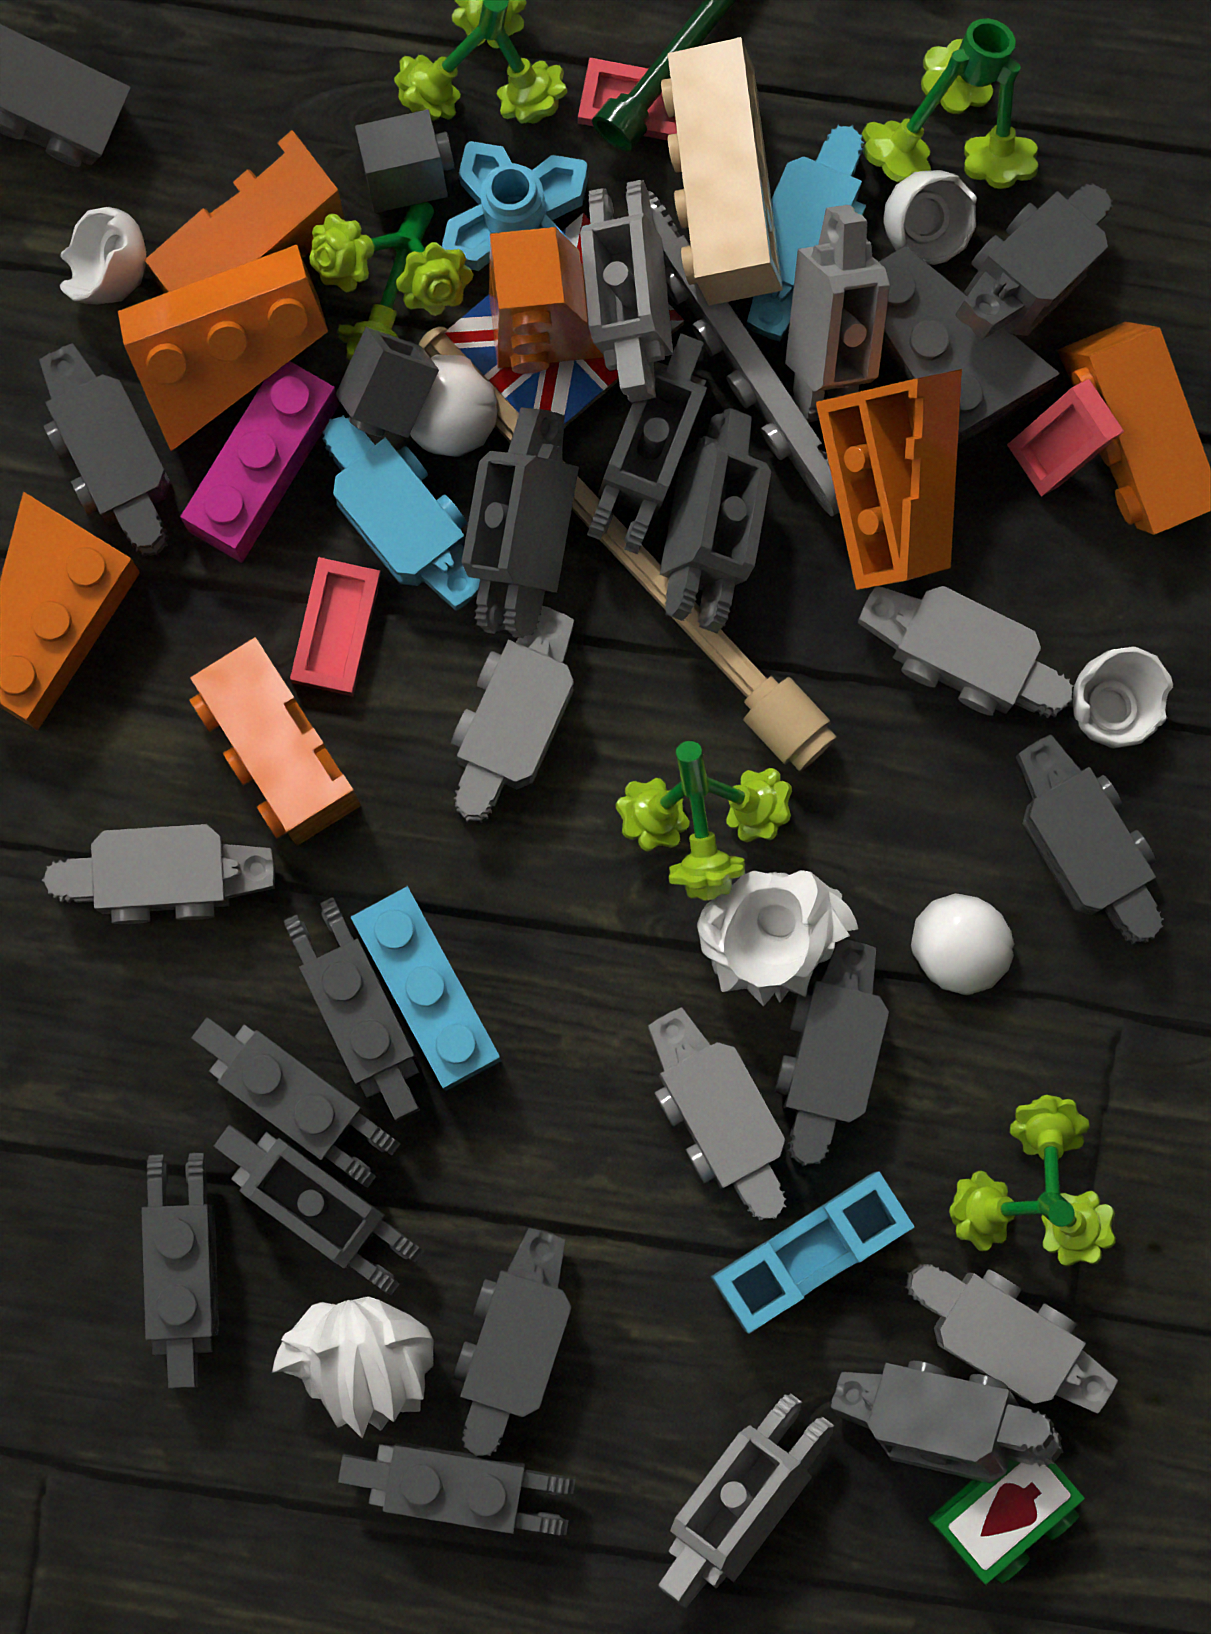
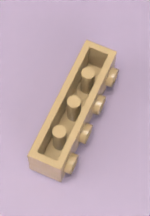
[661,37,783,306]

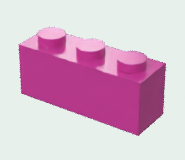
[180,361,339,563]

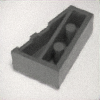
[0,24,131,167]
[879,246,1060,446]

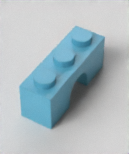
[351,886,502,1091]
[711,1171,914,1333]

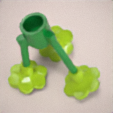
[862,18,1038,189]

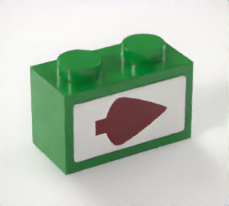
[928,1460,1085,1585]

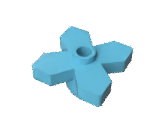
[442,141,589,271]

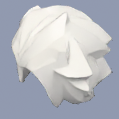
[697,871,858,1006]
[272,1297,434,1439]

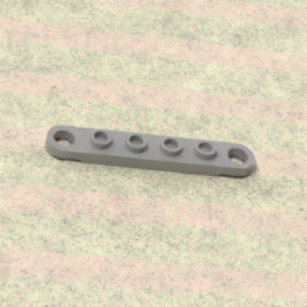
[627,191,839,516]

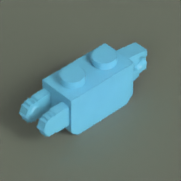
[746,125,866,342]
[322,415,480,611]

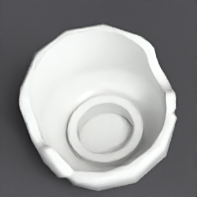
[883,170,977,265]
[60,207,146,304]
[410,355,497,457]
[1073,647,1173,748]
[911,893,1014,995]

